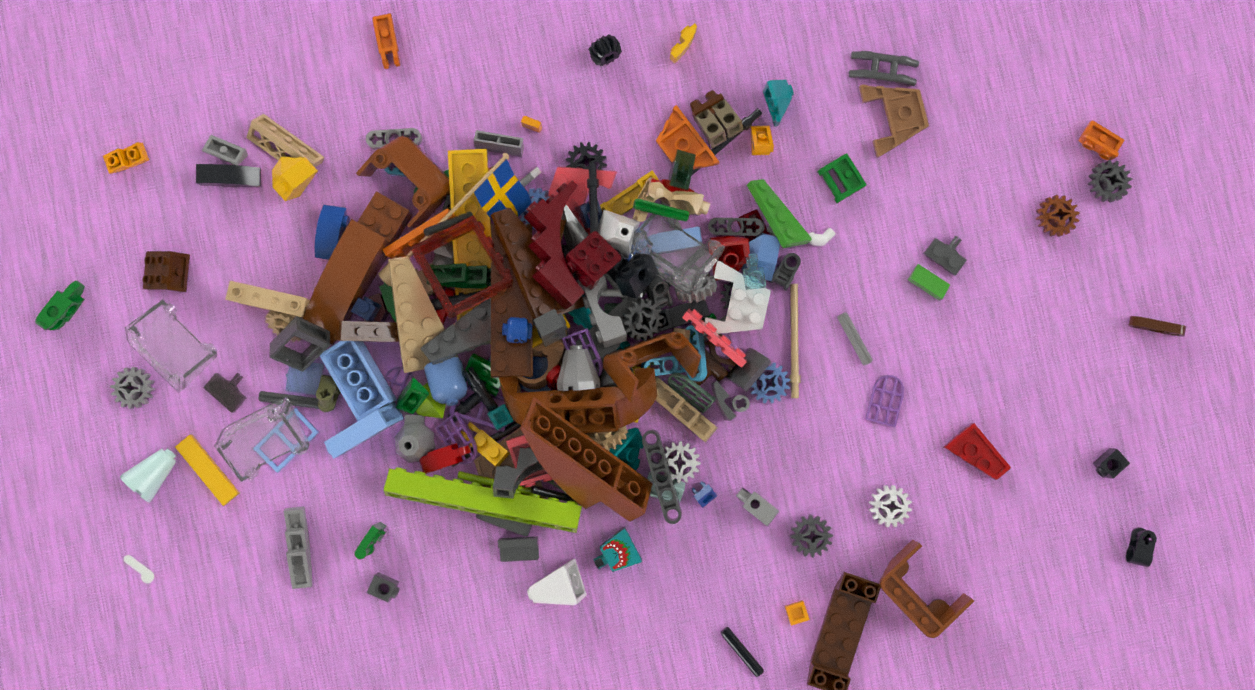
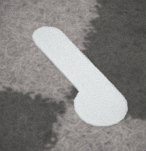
[124,555,154,583]

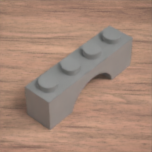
[576,276,627,348]

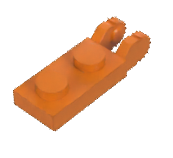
[372,13,400,69]

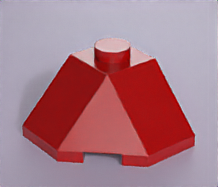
[710,236,750,281]

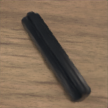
[721,627,764,677]

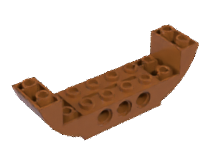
[499,367,657,433]

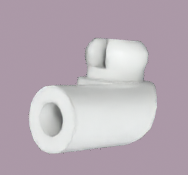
[809,228,836,246]

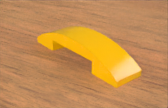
[589,170,659,215]

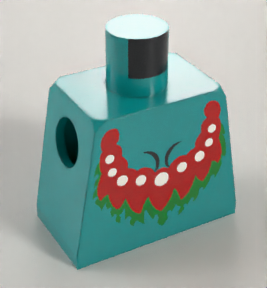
[593,527,642,572]

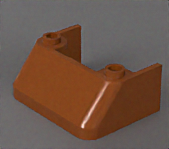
[356,136,450,228]
[602,332,701,403]
[879,539,974,638]

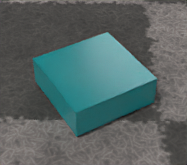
[487,404,514,430]

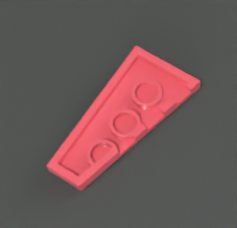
[682,309,747,368]

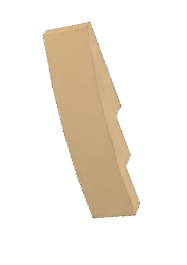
[656,377,718,443]

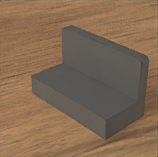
[498,536,539,562]

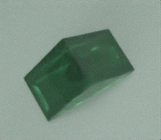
[668,149,696,190]

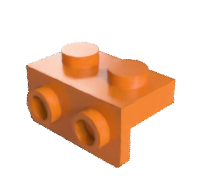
[1078,120,1125,160]

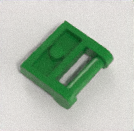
[817,153,867,204]
[355,522,387,559]

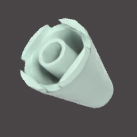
[120,448,176,503]

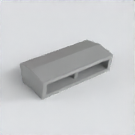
[474,130,524,157]

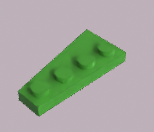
[747,179,812,248]

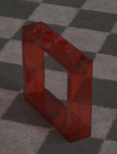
[410,215,513,319]

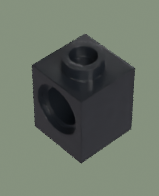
[1093,448,1130,479]

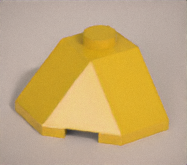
[272,156,318,201]

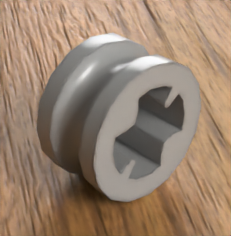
[732,395,750,412]

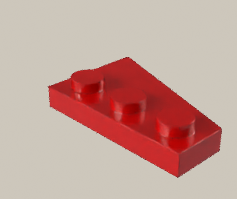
[943,423,1011,480]

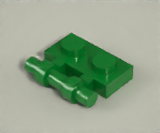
[465,353,500,397]

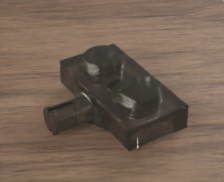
[203,373,246,413]

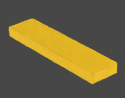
[175,434,240,506]

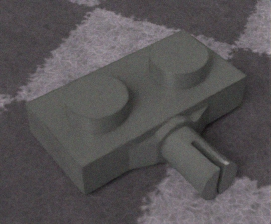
[923,236,967,276]

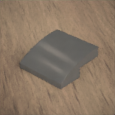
[725,348,771,392]
[711,381,736,421]

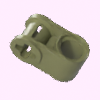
[316,375,341,412]

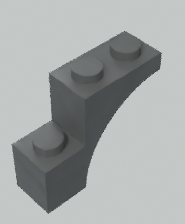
[493,447,544,499]

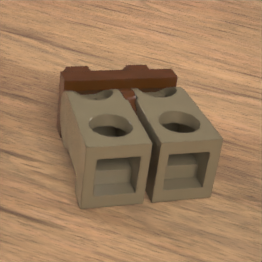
[690,90,743,148]

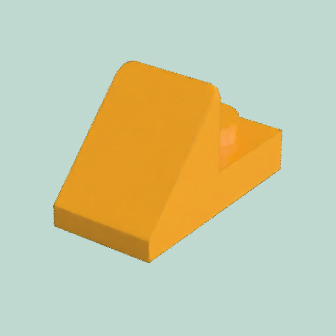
[751,125,774,155]

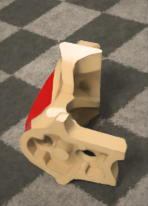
[632,177,711,222]

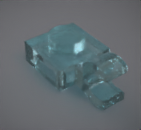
[743,253,766,290]

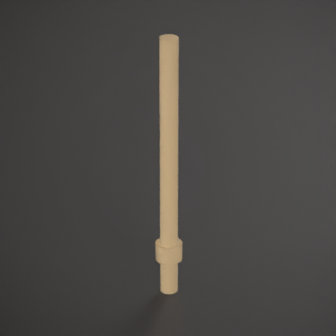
[789,284,801,398]

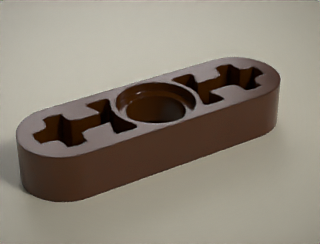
[1128,316,1186,336]

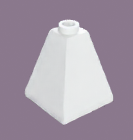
[598,210,640,259]
[527,559,587,605]

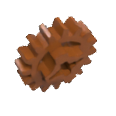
[1036,195,1080,237]

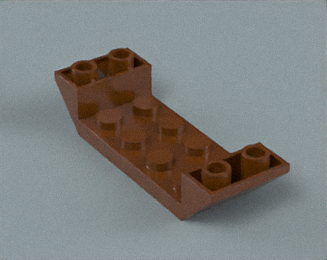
[807,572,881,690]

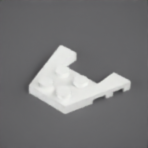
[703,261,771,335]

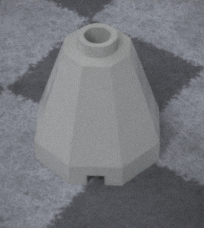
[557,345,600,391]
[394,423,436,463]

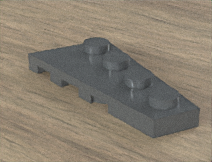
[575,297,645,369]

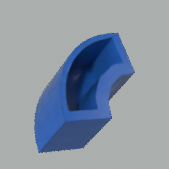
[315,205,350,260]

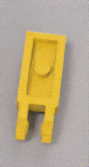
[461,422,510,468]

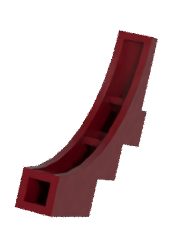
[524,180,584,310]

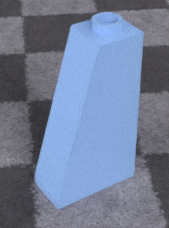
[324,402,404,459]

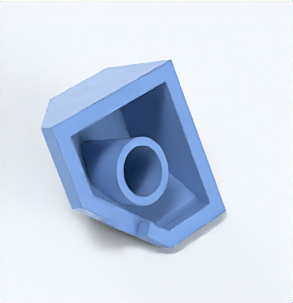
[741,233,780,281]

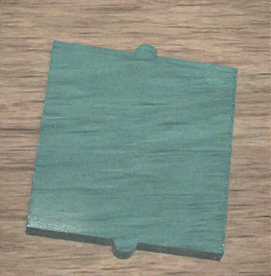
[285,363,324,395]

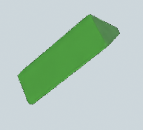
[907,264,950,301]

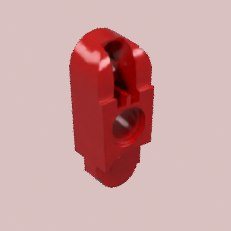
[419,443,471,474]

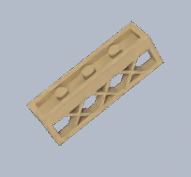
[246,114,324,167]

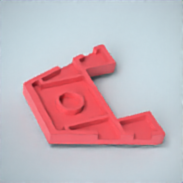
[548,167,617,235]

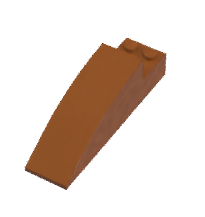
[303,191,413,345]
[520,397,653,522]

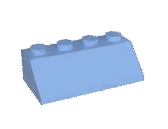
[320,341,397,421]

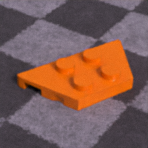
[656,105,720,172]

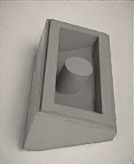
[202,135,248,166]

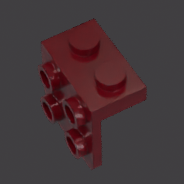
[565,231,621,290]

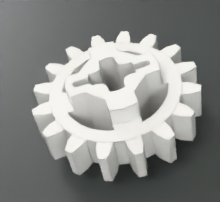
[659,441,701,483]
[869,485,912,527]

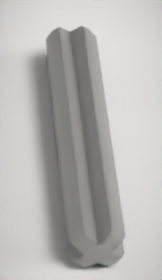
[837,312,873,365]

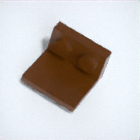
[142,251,190,292]

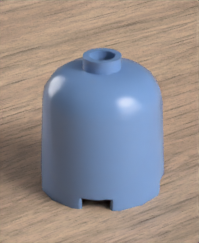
[424,357,467,406]

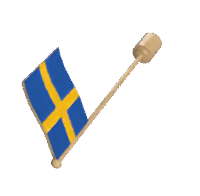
[378,153,532,287]

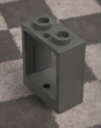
[269,316,330,372]

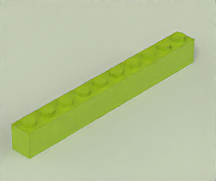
[383,467,582,533]

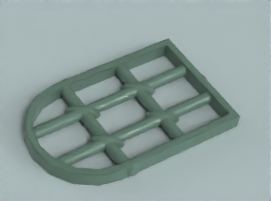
[668,373,716,414]

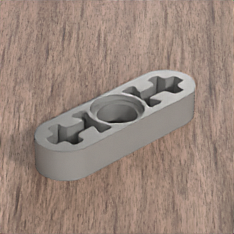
[366,128,422,149]

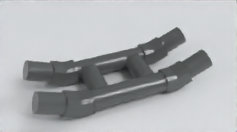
[849,51,919,86]

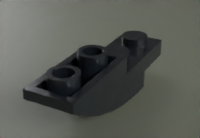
[635,300,710,334]

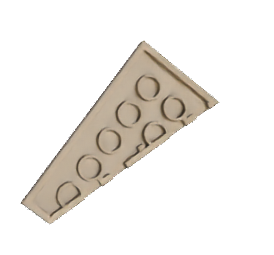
[388,256,459,373]

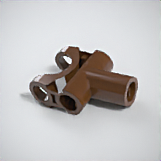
[686,334,736,386]

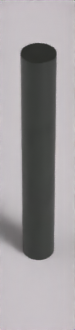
[424,211,473,236]

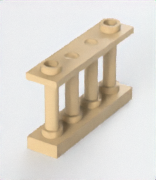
[225,281,310,318]

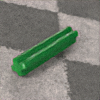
[633,199,689,221]

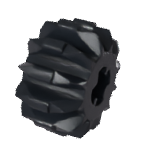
[588,34,622,66]

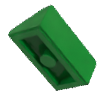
[396,378,429,415]

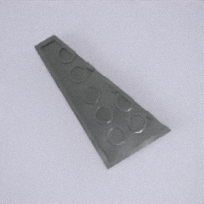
[420,296,535,365]

